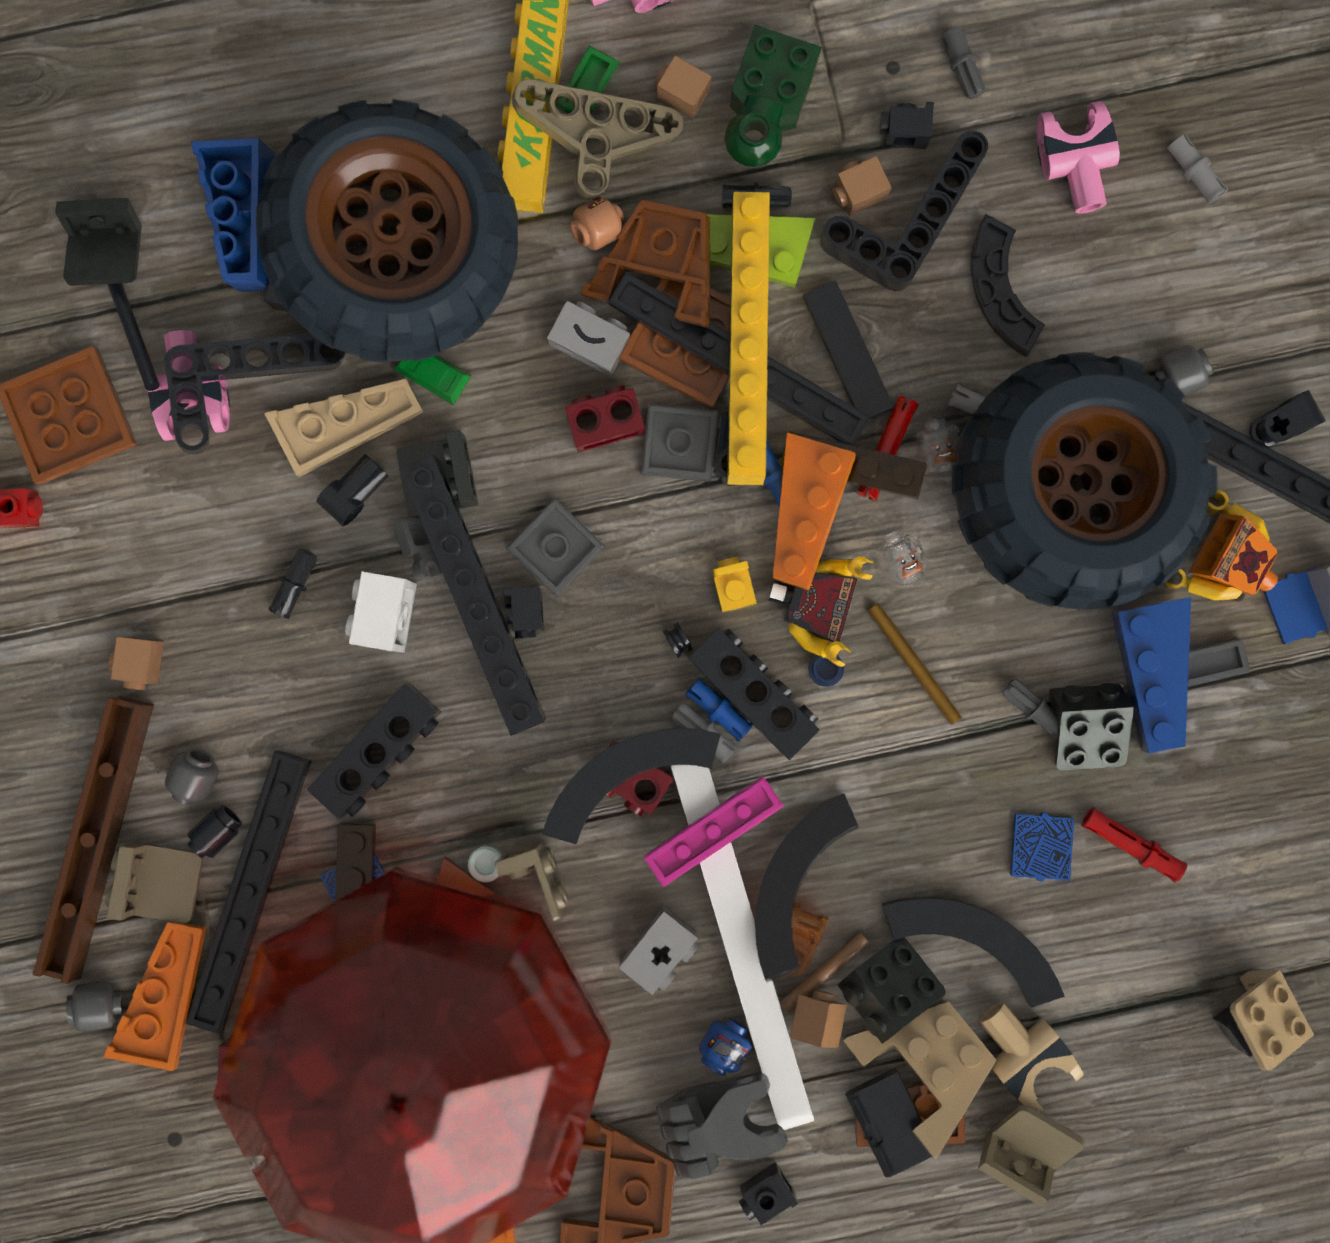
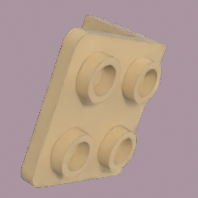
[1230,970,1314,1070]

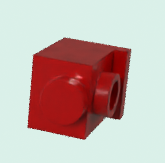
[0,488,43,528]

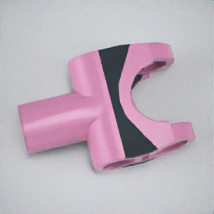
[1036,101,1119,214]
[148,330,230,441]

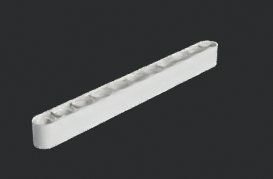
[671,765,814,1130]

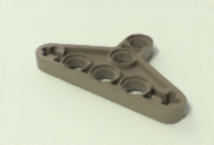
[512,79,683,200]

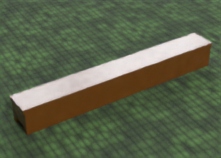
[33,695,154,984]

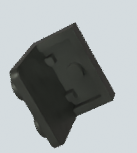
[55,198,142,286]
[1049,683,1134,771]
[838,938,946,1044]

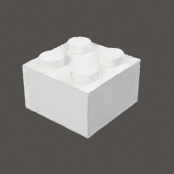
[345,572,417,653]

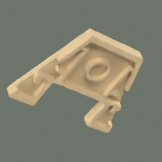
[843,1001,996,1160]

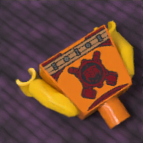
[1163,490,1278,601]

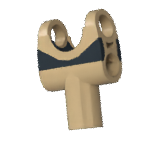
[979,1001,1084,1111]

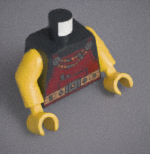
[768,556,874,667]

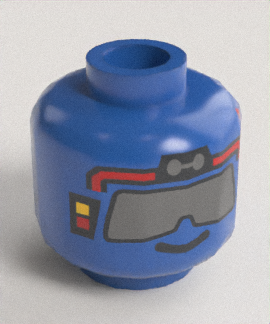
[699,1018,752,1076]

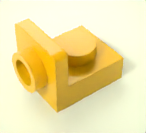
[712,557,757,613]

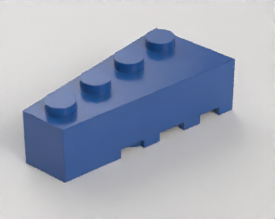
[191,138,275,292]
[1112,597,1191,753]

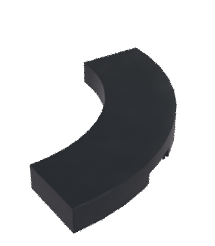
[971,214,1045,357]

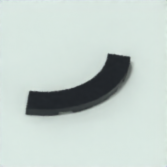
[541,728,721,844]
[755,793,859,982]
[882,897,1065,1008]

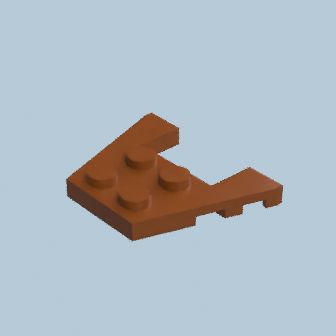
[581,200,710,328]
[560,1110,676,1243]

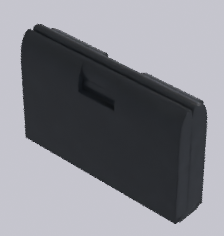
[845,1068,932,1178]

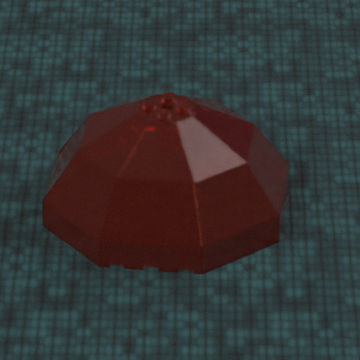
[213,867,611,1243]

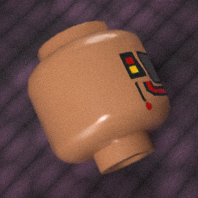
[570,197,624,250]

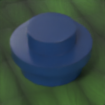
[808,655,844,687]

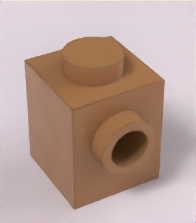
[655,55,712,119]
[833,156,892,216]
[108,637,164,690]
[790,990,847,1048]

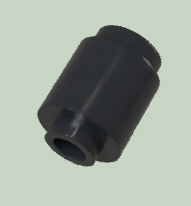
[187,805,242,858]

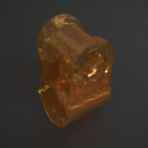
[787,902,828,977]

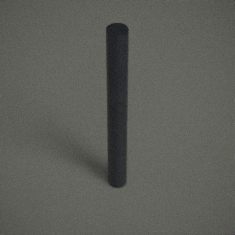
[107,283,160,391]

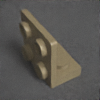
[495,841,568,921]

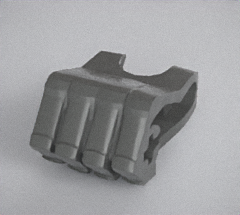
[656,1073,788,1179]

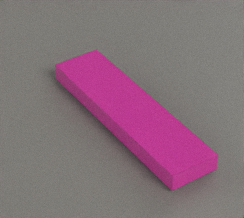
[643,776,784,887]

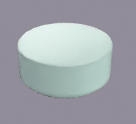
[468,845,502,882]

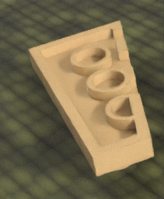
[264,379,424,477]

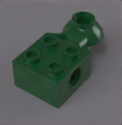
[724,25,822,167]

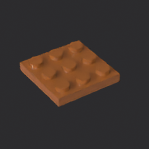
[619,278,730,410]
[0,346,137,485]

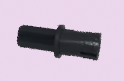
[722,182,792,208]
[268,548,317,619]

